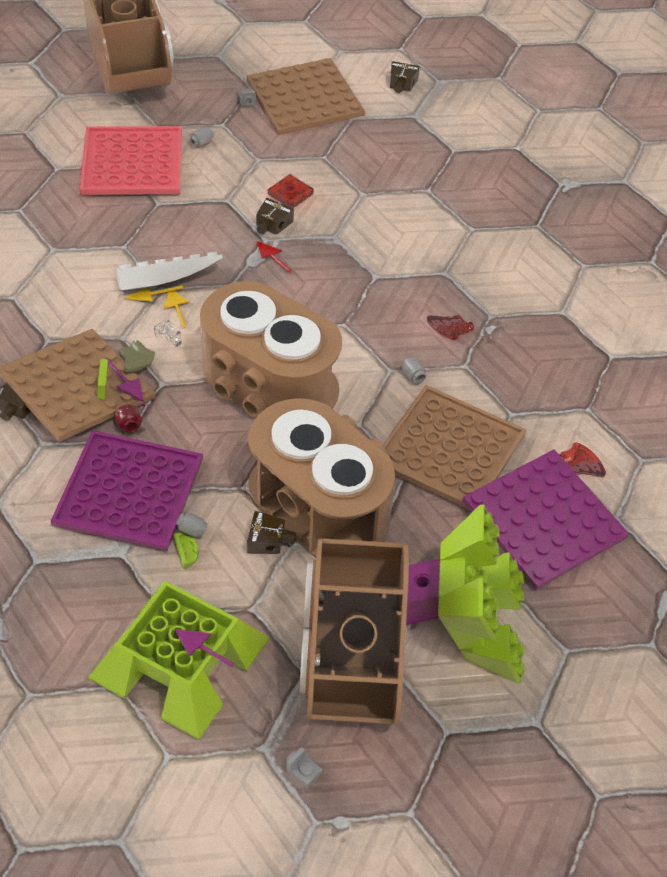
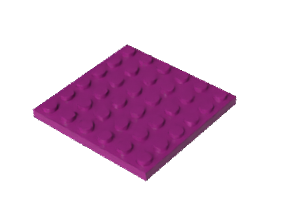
[51,430,203,552]
[462,449,629,590]

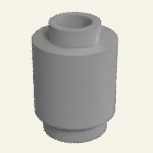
[190,127,214,148]
[401,357,427,384]
[176,511,208,538]

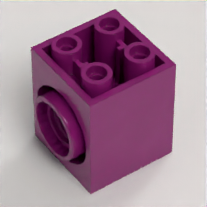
[406,559,440,625]

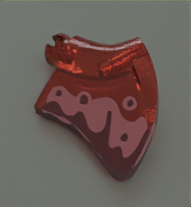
[427,315,474,340]
[559,442,606,477]

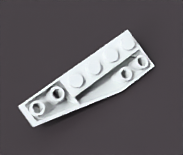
[115,251,223,290]

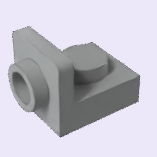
[238,89,256,106]
[287,747,322,789]

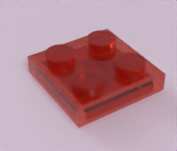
[268,174,314,208]

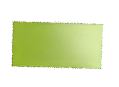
[97,359,108,399]

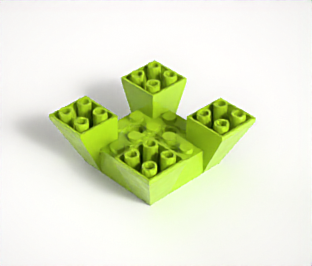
[438,505,525,683]
[88,581,269,740]

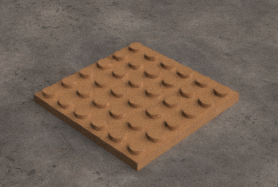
[247,58,365,135]
[0,329,155,442]
[383,385,527,509]

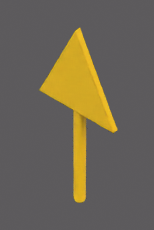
[124,286,183,301]
[164,291,189,328]

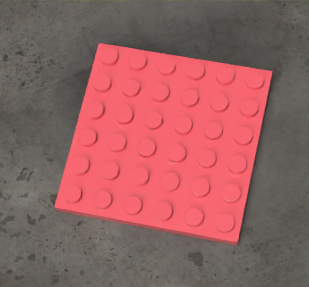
[80,126,182,195]

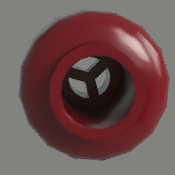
[115,404,142,433]

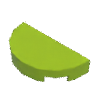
[173,533,199,569]

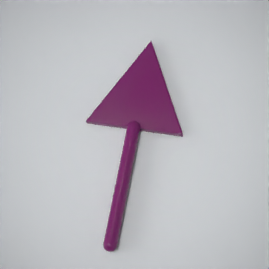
[108,360,143,401]
[175,629,234,667]

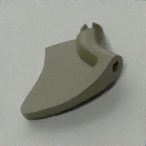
[119,340,155,372]

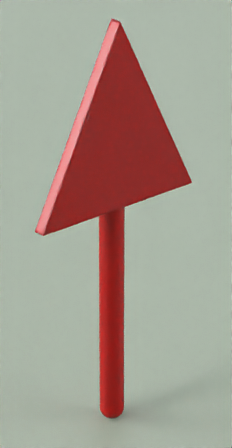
[257,241,292,273]

